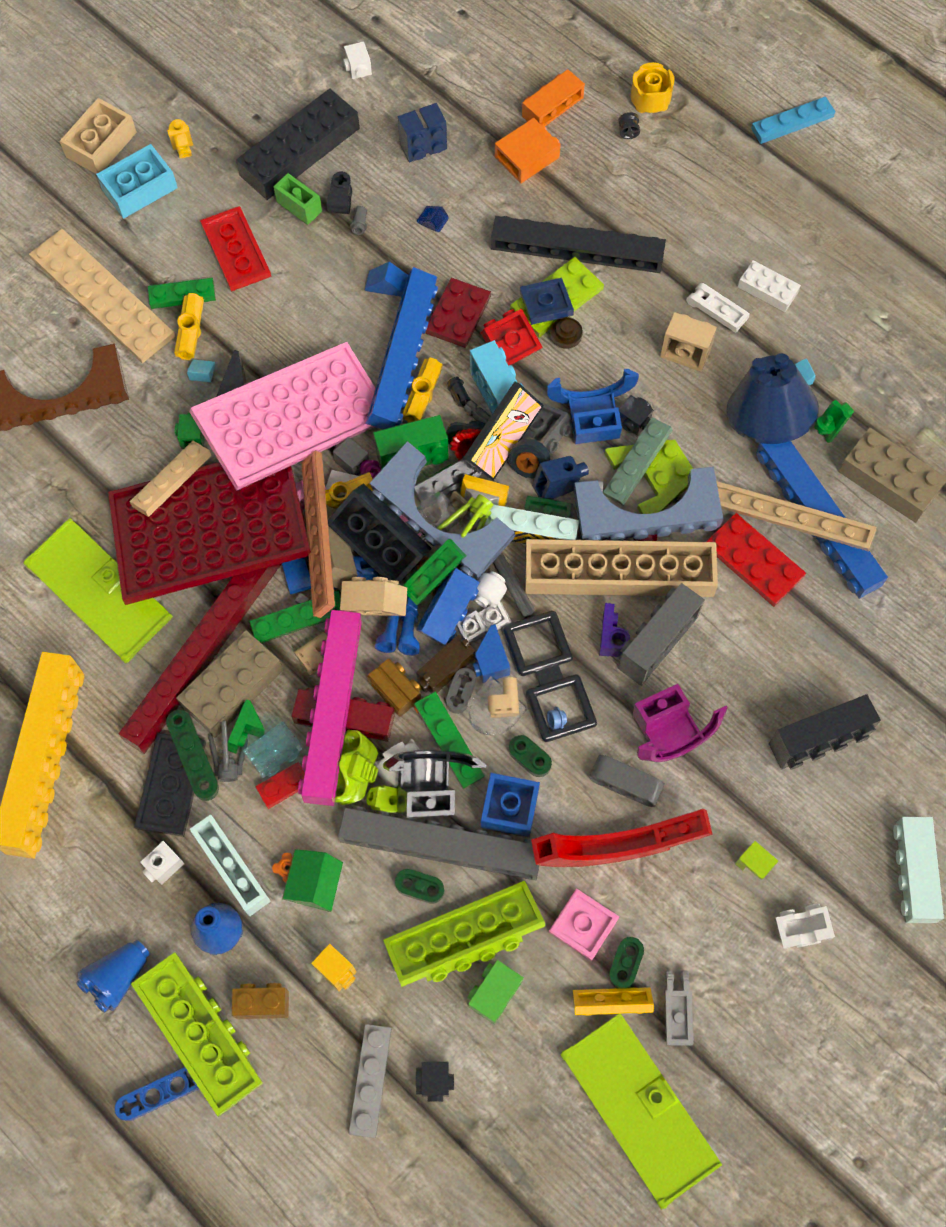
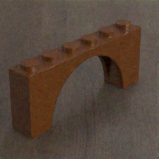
[0,343,129,431]

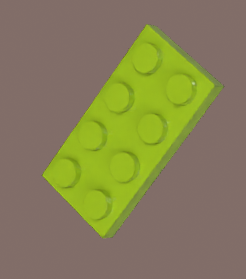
[510,257,604,338]

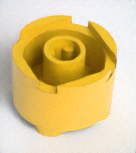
[630,63,674,113]

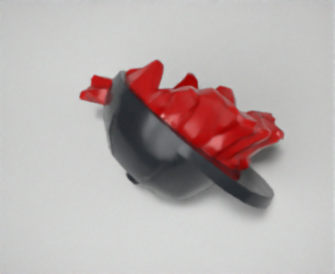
[446,421,486,459]

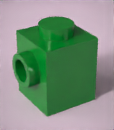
[175,413,205,449]

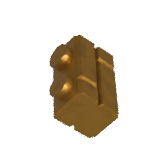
[367,658,422,717]

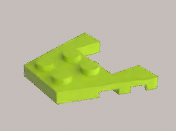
[604,439,693,514]

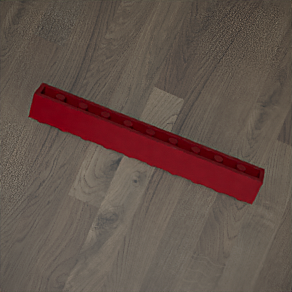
[118,563,282,754]

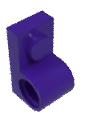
[599,603,630,657]

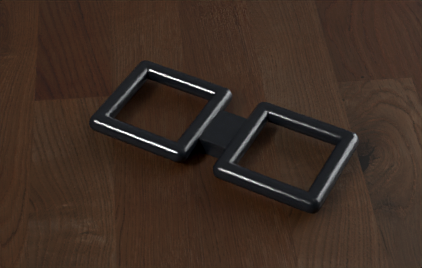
[503,610,597,742]

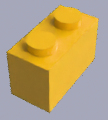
[311,943,357,991]

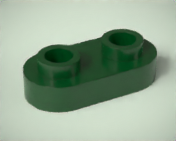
[509,735,552,777]
[395,869,445,904]
[609,937,644,989]

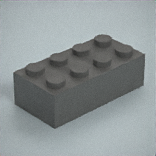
[619,583,705,686]

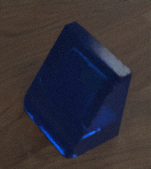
[417,206,449,232]

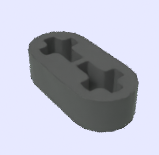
[446,668,476,714]

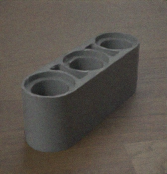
[589,755,665,807]

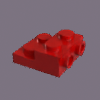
[480,308,543,366]

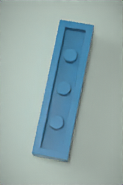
[751,97,835,144]

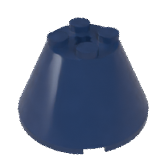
[727,353,819,444]

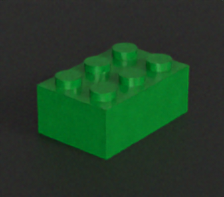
[373,415,449,470]

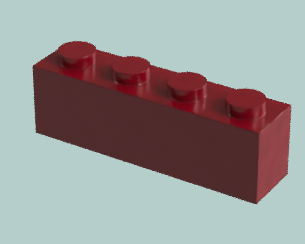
[291,688,395,742]

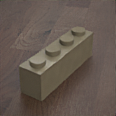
[304,505,358,589]

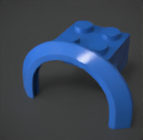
[547,369,639,444]

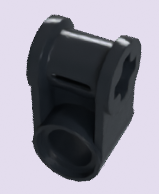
[327,171,352,214]

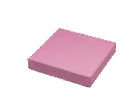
[549,888,619,961]

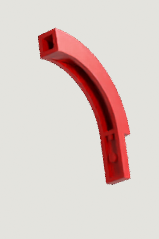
[531,809,713,867]

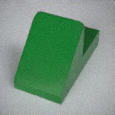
[228,699,265,754]

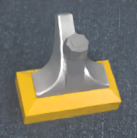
[460,474,509,528]

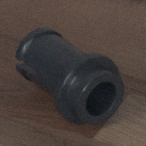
[447,377,471,407]

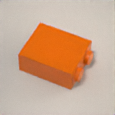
[495,118,561,183]

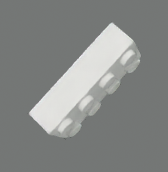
[738,260,801,312]

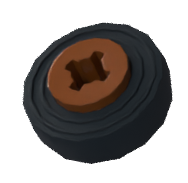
[509,438,550,479]

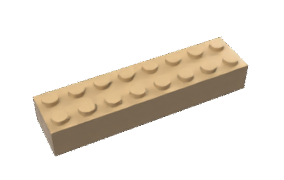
[525,539,718,597]

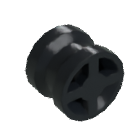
[618,112,641,139]

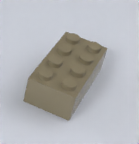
[839,428,946,523]
[176,630,283,738]

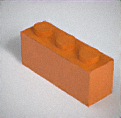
[522,69,585,126]

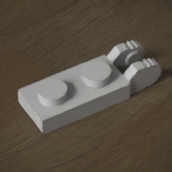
[664,970,693,1046]

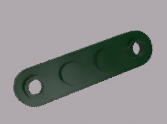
[166,710,219,801]

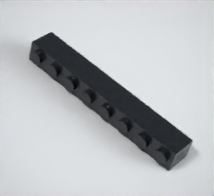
[491,216,666,273]

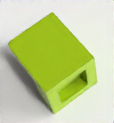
[735,841,778,880]

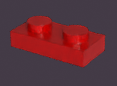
[255,762,305,809]

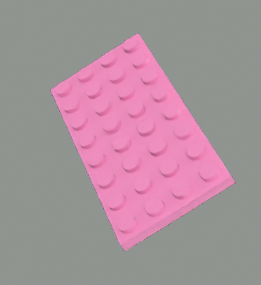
[190,342,375,490]

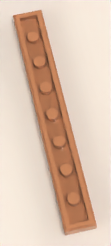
[302,450,335,618]

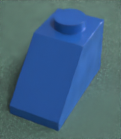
[472,624,510,683]

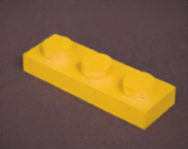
[573,987,654,1016]

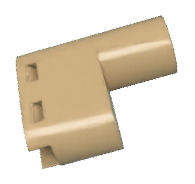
[294,632,327,675]
[488,677,519,718]

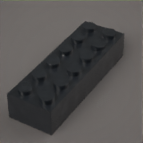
[236,88,360,200]

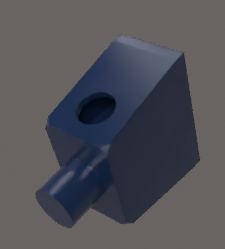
[532,456,589,500]

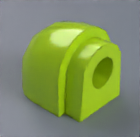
[366,785,398,813]

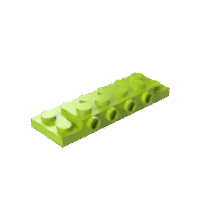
[383,881,545,987]
[131,952,263,1117]

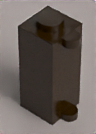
[416,634,475,694]

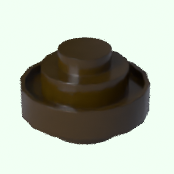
[550,317,583,349]

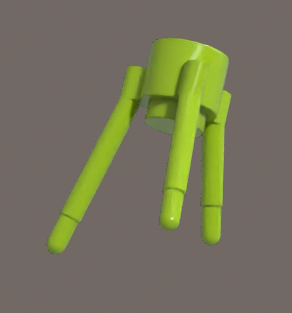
[437,494,494,538]

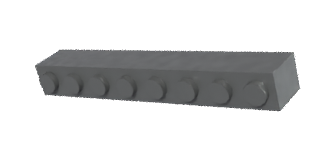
[338,806,540,881]

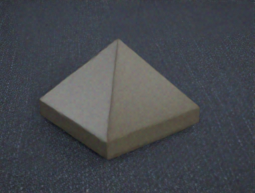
[443,491,471,523]

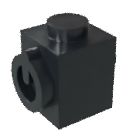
[619,395,654,436]
[416,1062,454,1102]

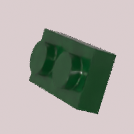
[524,495,572,518]

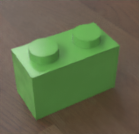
[274,173,322,225]
[467,960,524,1025]

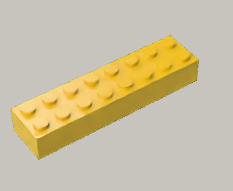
[0,652,84,859]

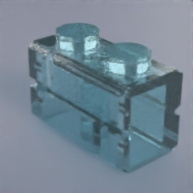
[243,721,302,778]

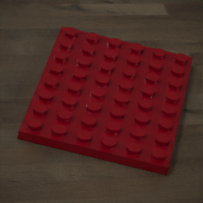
[108,462,311,605]

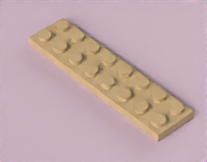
[29,229,176,364]

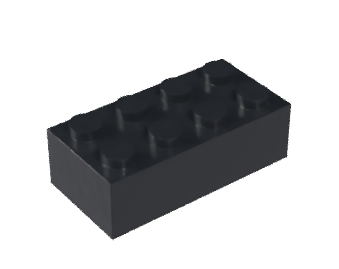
[328,483,432,583]
[768,694,881,770]

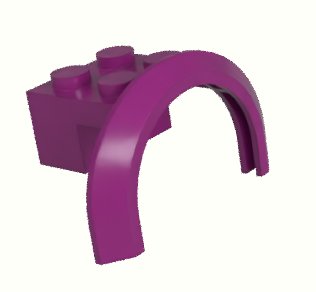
[633,684,728,762]

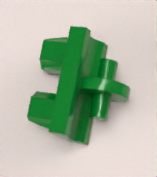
[814,400,854,443]

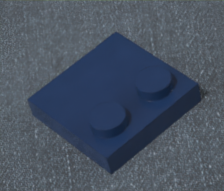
[520,278,574,325]

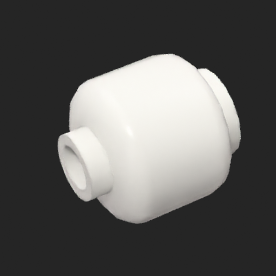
[474,571,507,608]

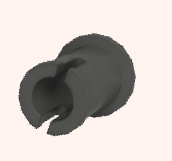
[350,206,367,235]

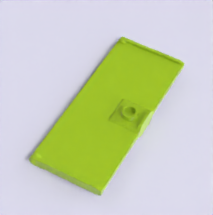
[23,518,173,664]
[560,1014,722,1210]

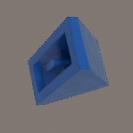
[365,262,408,297]

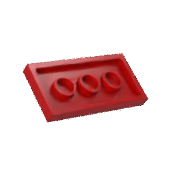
[200,206,272,292]
[706,513,806,607]

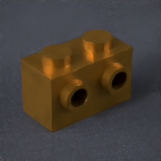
[232,983,289,1019]

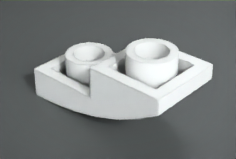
[457,601,512,642]

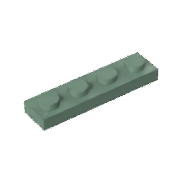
[603,417,673,506]

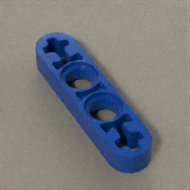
[115,1067,199,1121]

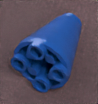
[191,903,243,955]
[76,940,150,1013]

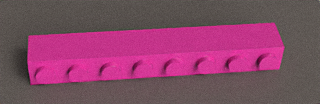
[298,610,362,806]

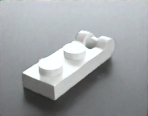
[686,283,750,333]

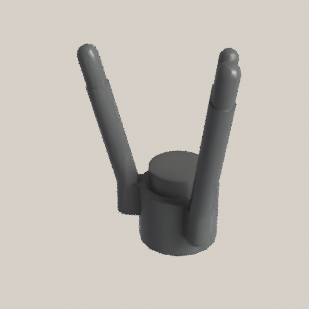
[208,720,248,782]

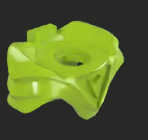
[335,730,379,805]

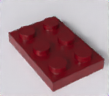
[425,277,491,348]

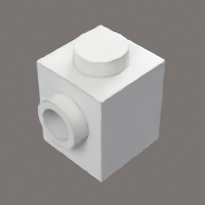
[343,42,372,79]
[140,841,184,885]

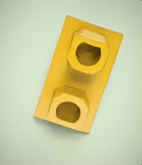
[167,119,194,159]

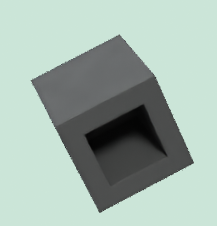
[333,437,369,476]

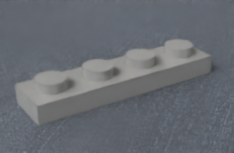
[349,1024,392,1138]

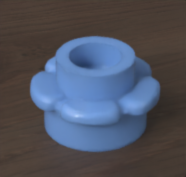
[547,707,567,730]

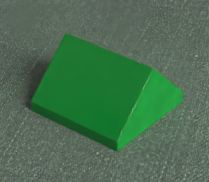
[282,849,343,912]

